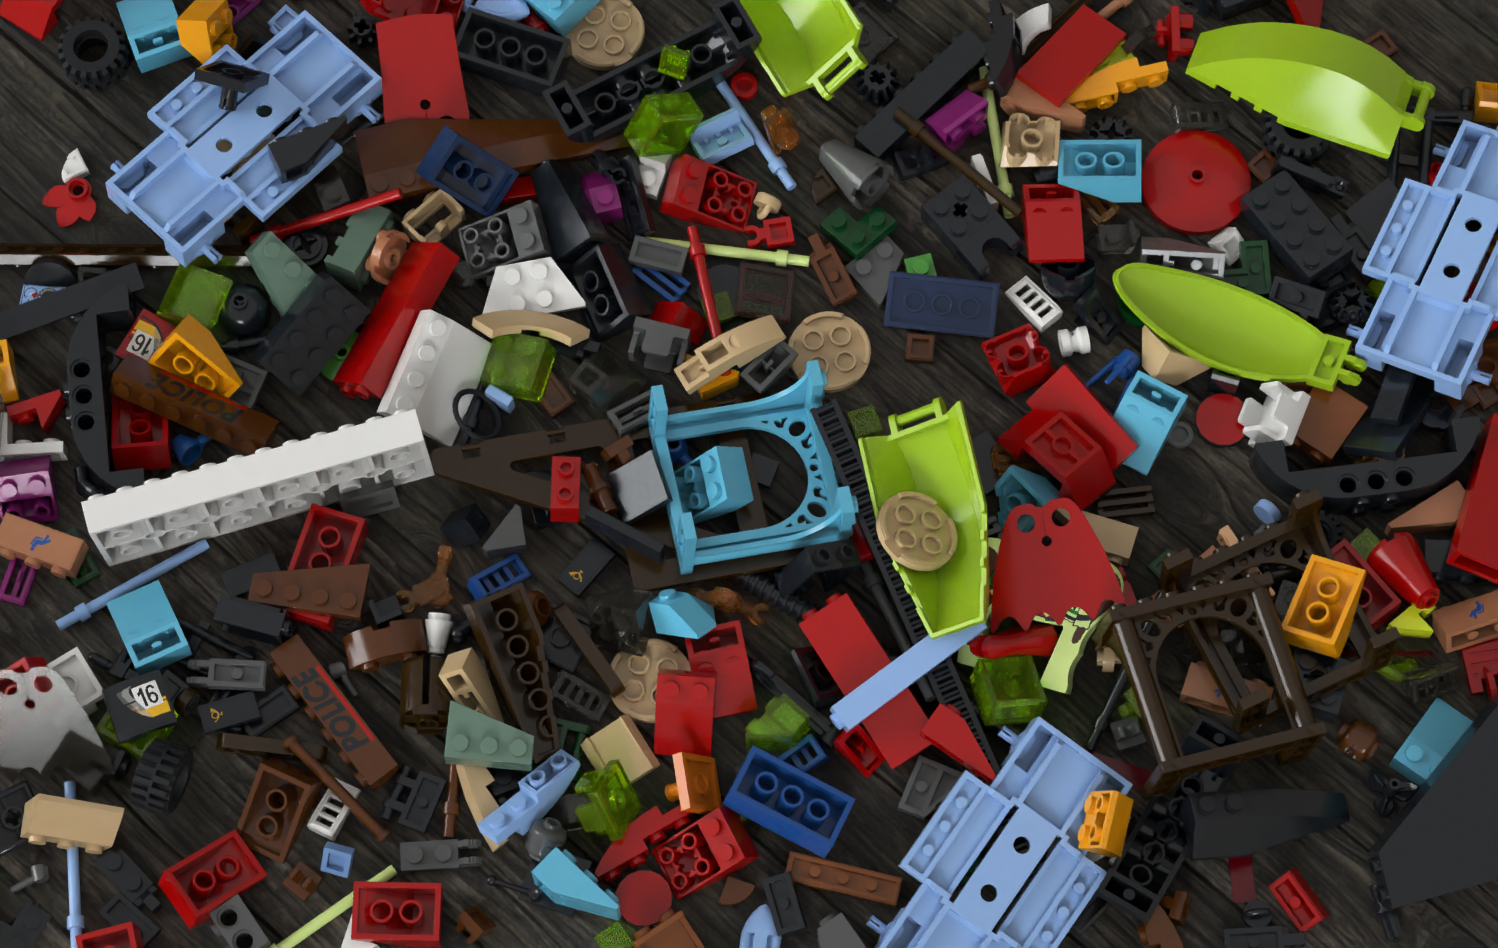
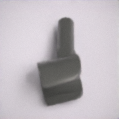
[329,662,359,698]
[10,864,49,894]

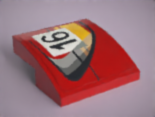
[115,308,176,362]

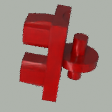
[1149,6,1194,62]

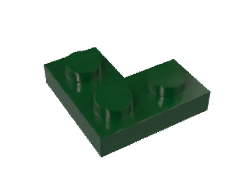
[819,205,898,261]
[1217,240,1272,297]

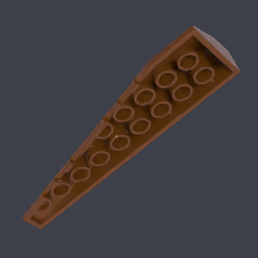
[354,119,638,207]

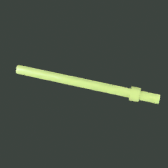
[978,66,1014,219]
[646,236,810,267]
[267,865,397,948]

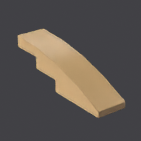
[456,765,508,852]

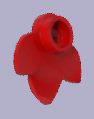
[42,178,96,228]

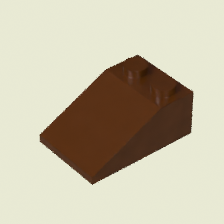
[236,757,323,864]

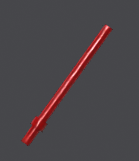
[249,188,403,244]
[687,225,731,376]

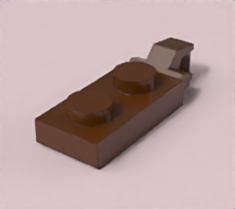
[808,233,860,308]

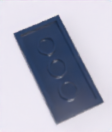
[883,271,1000,339]

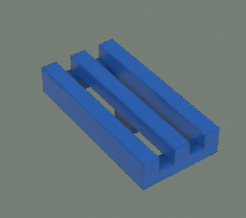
[632,266,691,302]

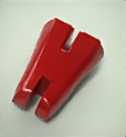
[969,622,1058,660]

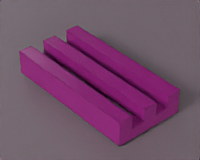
[0,557,39,608]

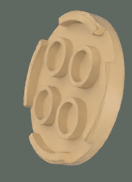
[564,0,645,70]
[788,311,871,393]
[876,491,958,571]
[610,638,691,723]

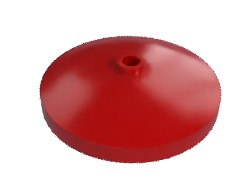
[1141,130,1251,236]

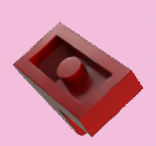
[6,389,66,436]

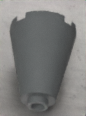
[819,139,894,210]

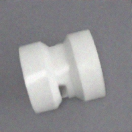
[1058,326,1091,357]

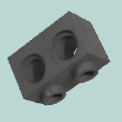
[208,894,272,948]

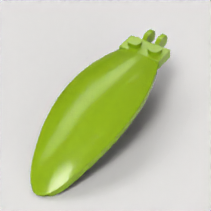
[1112,263,1368,392]

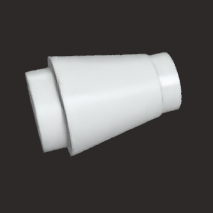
[425,612,453,654]

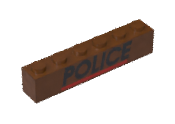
[109,354,279,455]
[269,634,400,792]

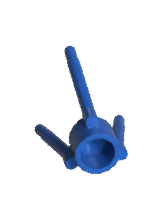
[1085,349,1141,416]

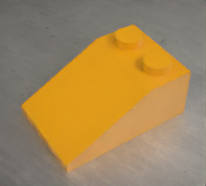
[148,314,243,398]
[1282,554,1366,659]

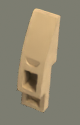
[673,315,786,395]

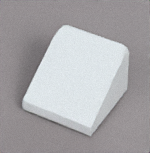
[1208,227,1244,266]

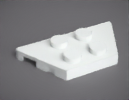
[482,257,586,314]

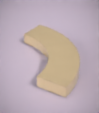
[472,310,590,346]

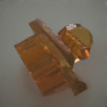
[760,104,800,155]

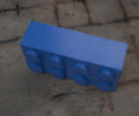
[722,745,856,858]

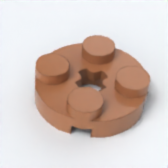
[365,229,410,285]

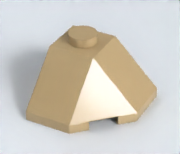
[1142,325,1211,386]

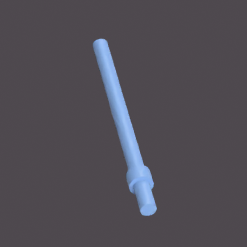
[716,80,797,191]
[55,538,210,631]
[64,781,85,948]

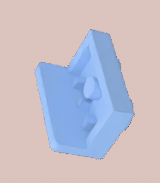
[687,107,754,164]

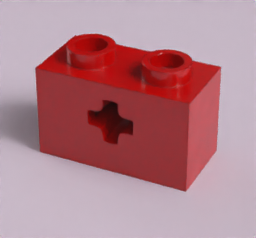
[550,456,581,523]

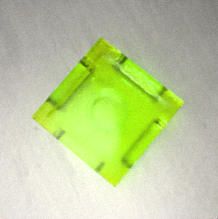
[574,759,642,841]

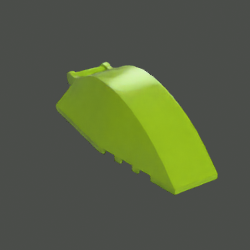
[739,0,868,101]
[1185,22,1436,159]
[858,397,990,640]

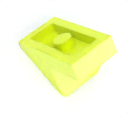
[1386,597,1439,639]

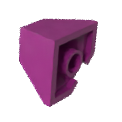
[579,171,623,224]

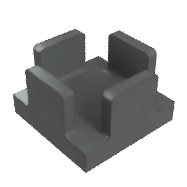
[628,316,692,375]

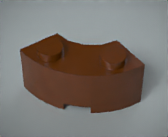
[343,619,428,673]

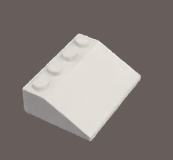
[377,309,495,446]

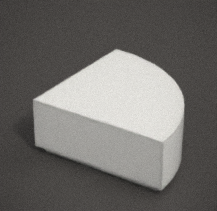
[62,148,90,185]

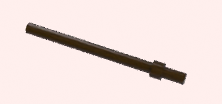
[893,107,1024,218]

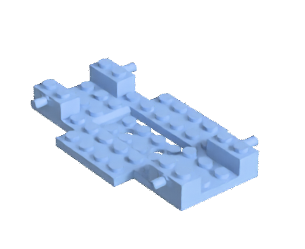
[105,10,383,267]
[1346,120,1498,400]
[866,716,1133,948]

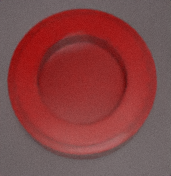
[731,72,758,101]

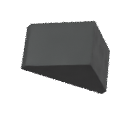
[740,341,798,394]
[482,504,528,559]

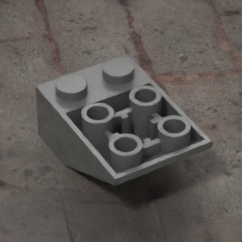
[458,200,554,280]

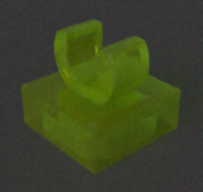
[658,44,691,80]
[1117,688,1142,718]

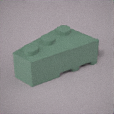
[324,199,396,292]
[244,231,317,318]
[444,700,535,772]

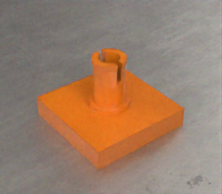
[665,752,723,815]

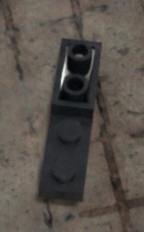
[983,0,1022,98]

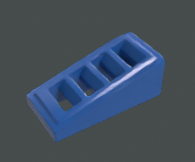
[467,553,532,599]
[778,733,831,774]

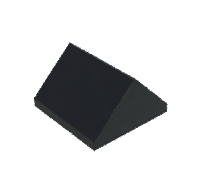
[790,646,845,711]

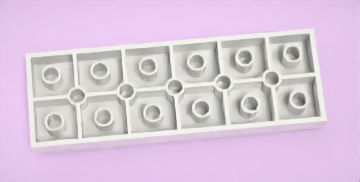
[81,409,435,566]

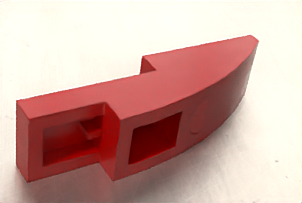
[595,805,694,883]

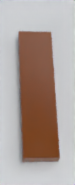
[785,851,903,908]

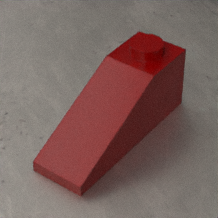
[919,703,996,784]

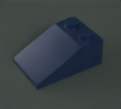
[415,125,519,217]

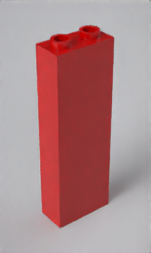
[333,242,460,399]
[1446,413,1498,584]
[799,592,932,769]

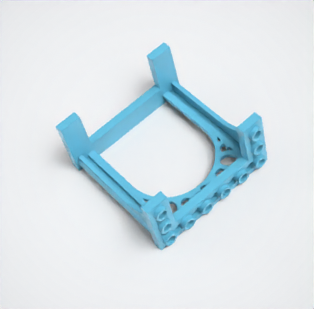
[648,360,858,575]

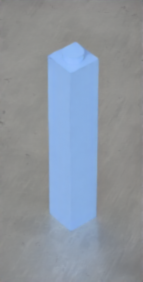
[829,622,987,733]

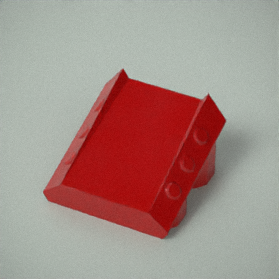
[981,323,1056,398]

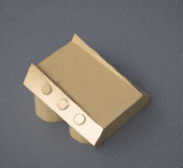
[999,113,1061,168]
[580,714,660,796]

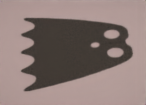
[0,666,113,782]

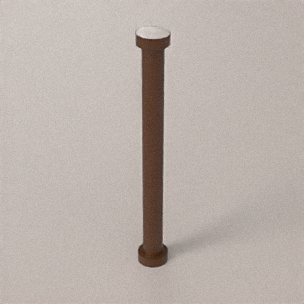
[282,733,391,843]

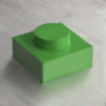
[904,253,937,276]

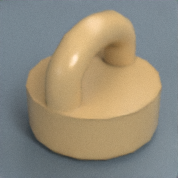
[753,192,782,220]

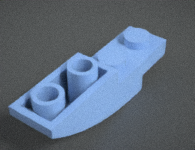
[477,749,580,845]

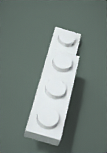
[0,410,68,462]

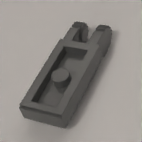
[186,658,268,692]
[400,839,482,873]

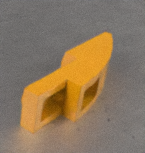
[1066,57,1169,113]

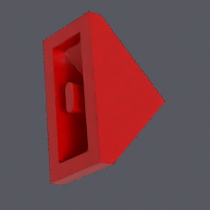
[650,301,709,347]
[834,724,885,778]

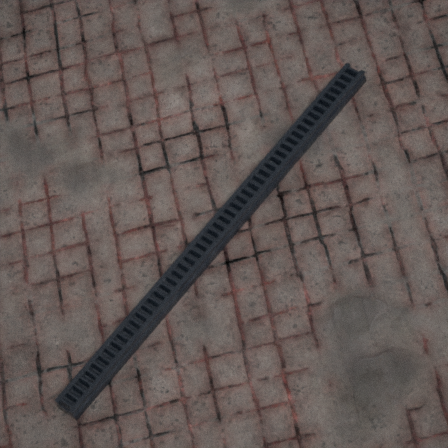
[810,398,1042,892]

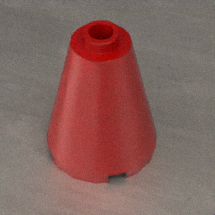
[1367,532,1440,609]

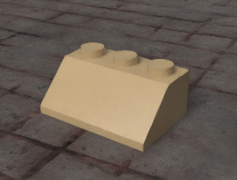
[20,793,124,854]

